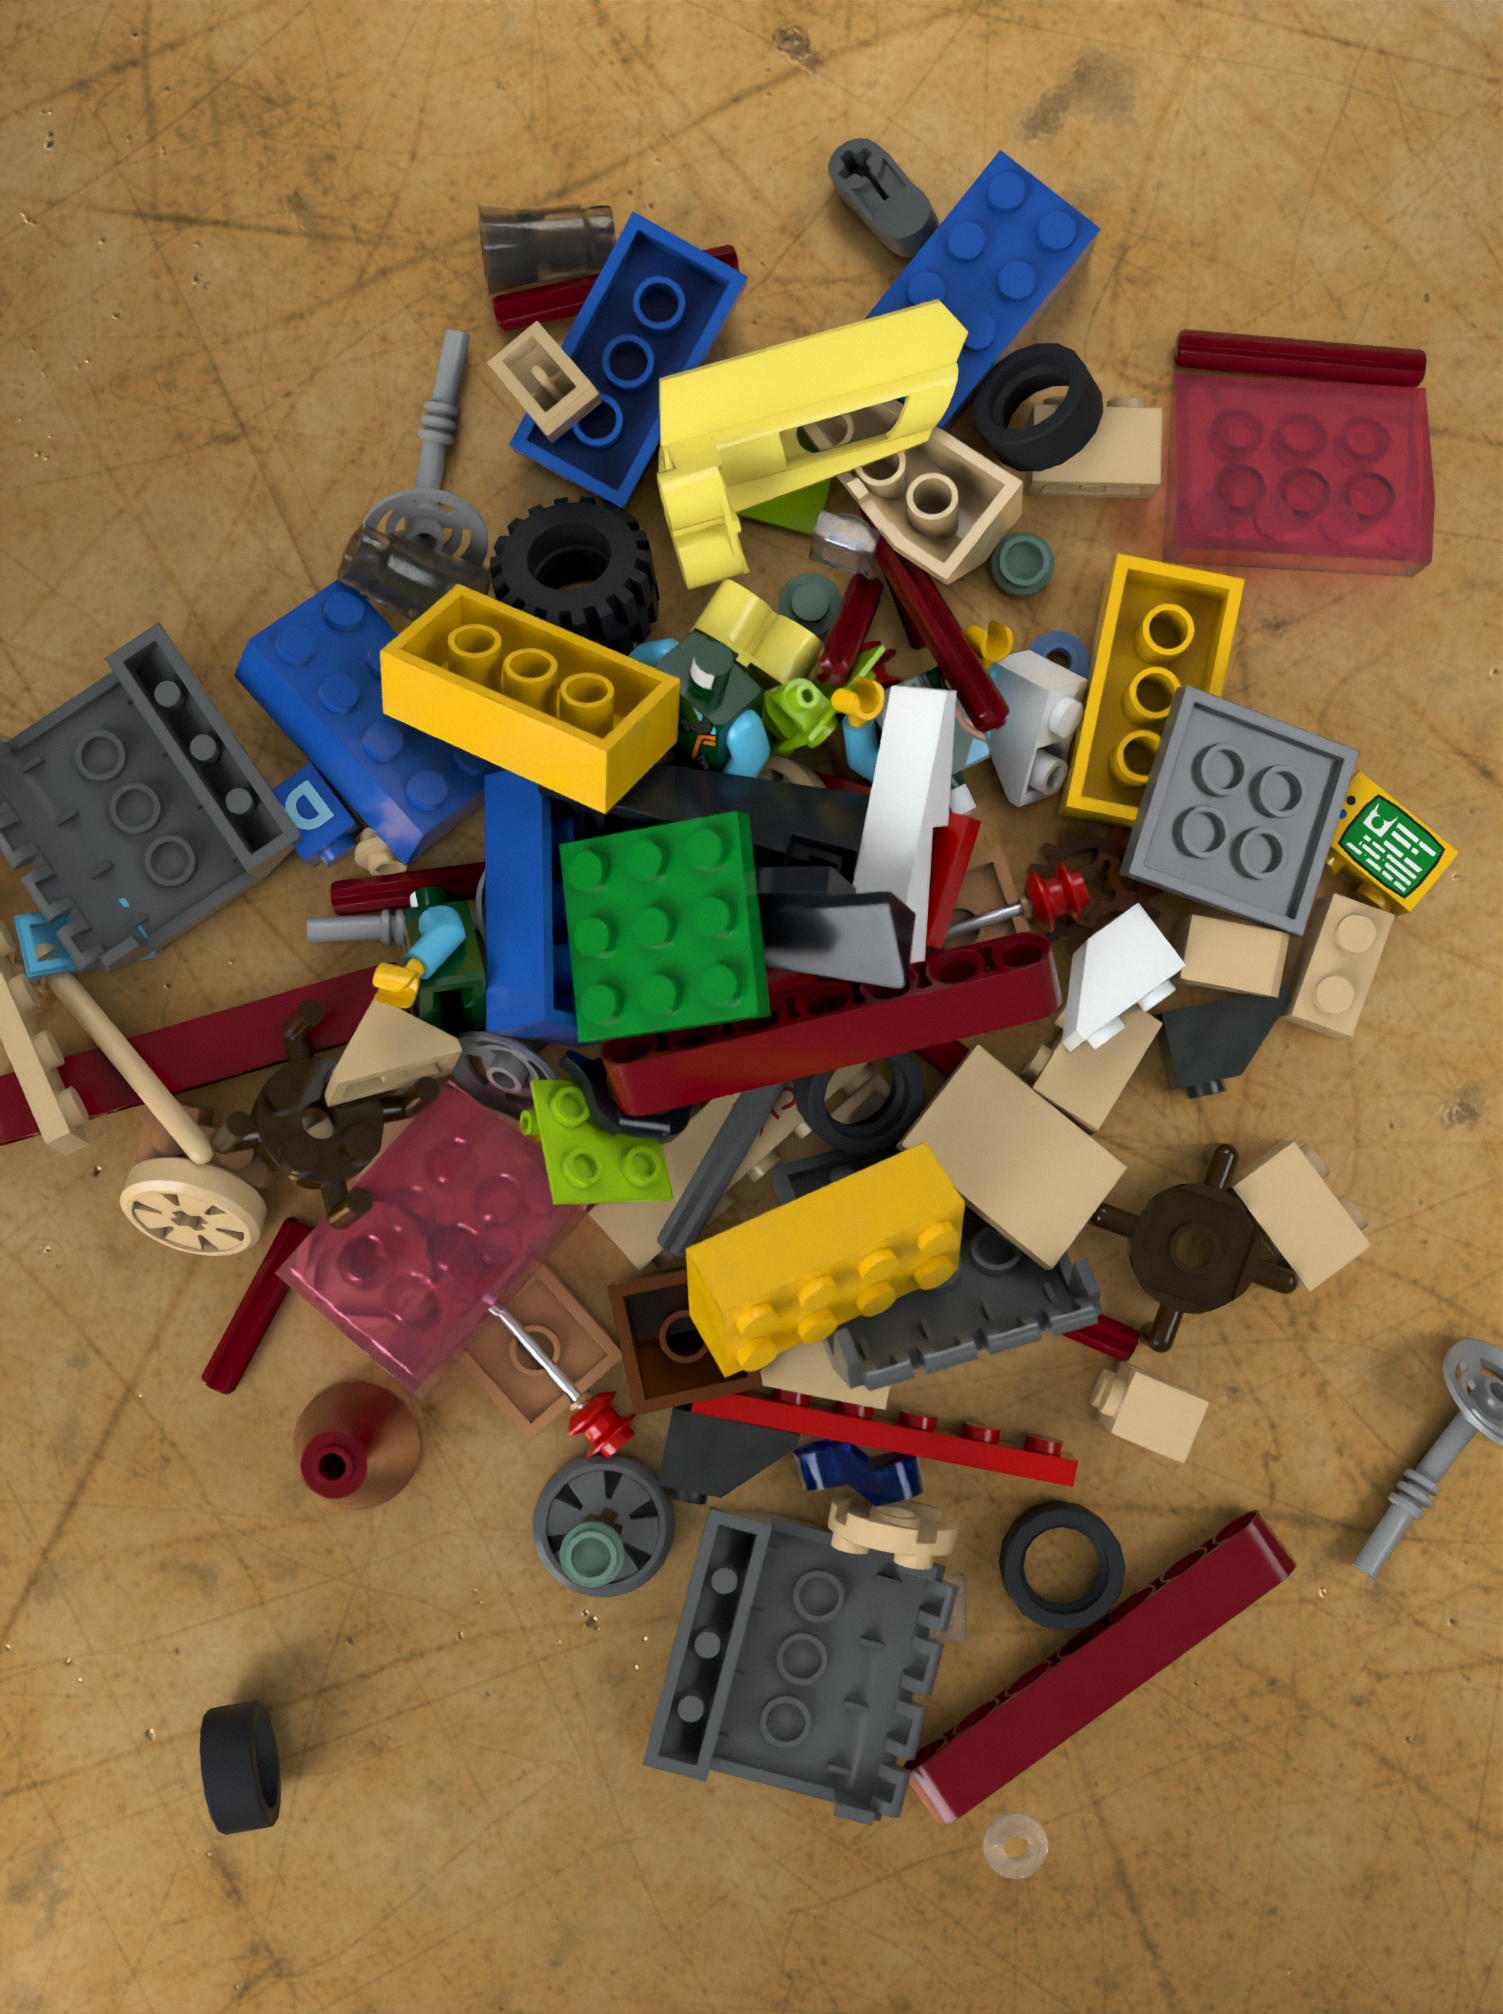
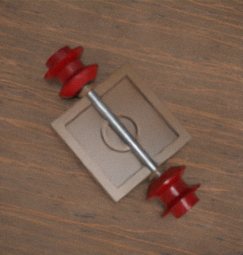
[925,846,1090,955]
[434,1242,636,1459]

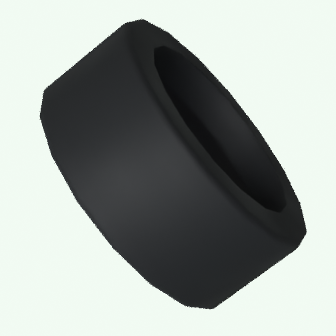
[973,343,1103,471]
[793,1052,925,1155]
[999,1501,1126,1631]
[200,1700,281,1835]

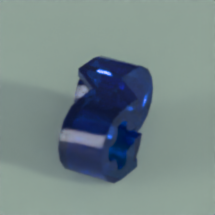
[793,1439,925,1506]

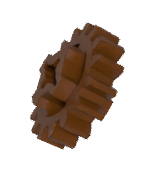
[1023,822,1164,959]

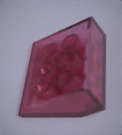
[1162,373,1435,577]
[275,1080,594,1402]

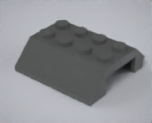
[0,622,304,975]
[771,1139,1102,1391]
[642,1507,959,1826]

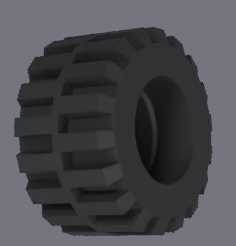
[489,496,660,656]

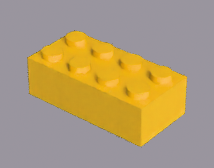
[1057,553,1245,830]
[380,584,681,814]
[686,1142,965,1378]

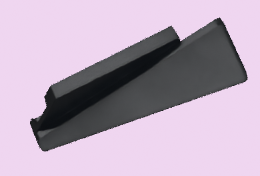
[538,763,870,885]
[755,866,916,989]

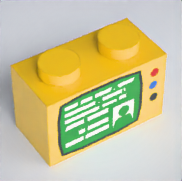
[1323,771,1459,916]

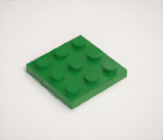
[559,811,771,1043]

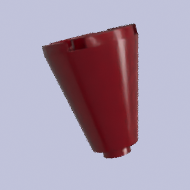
[292,1381,421,1510]

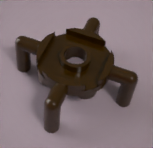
[210,999,440,1230]
[1087,1143,1298,1353]

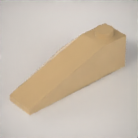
[799,399,1023,585]

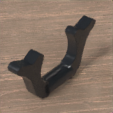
[559,1050,693,1144]

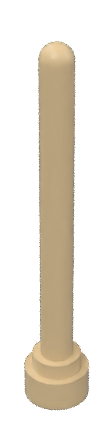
[14,943,215,1164]

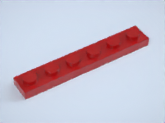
[691,1388,1078,1487]

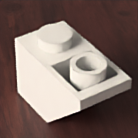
[990,650,1088,807]
[1062,903,1186,1052]

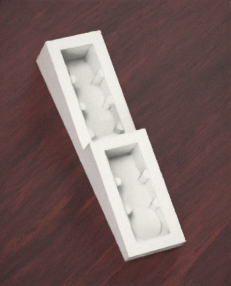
[853,685,957,963]

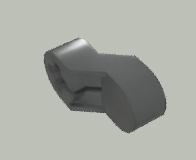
[828,138,939,257]

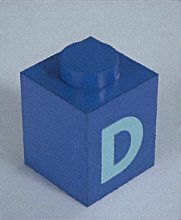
[272,762,364,867]

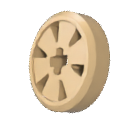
[120,1157,267,1256]

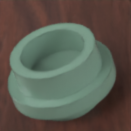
[990,532,1054,597]
[778,573,842,636]
[559,1521,625,1588]

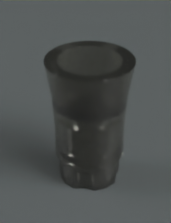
[477,203,616,295]
[337,524,491,622]

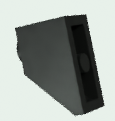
[1152,986,1291,1099]
[657,1404,800,1504]

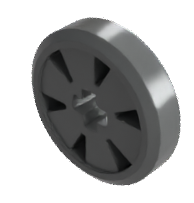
[533,1452,675,1597]

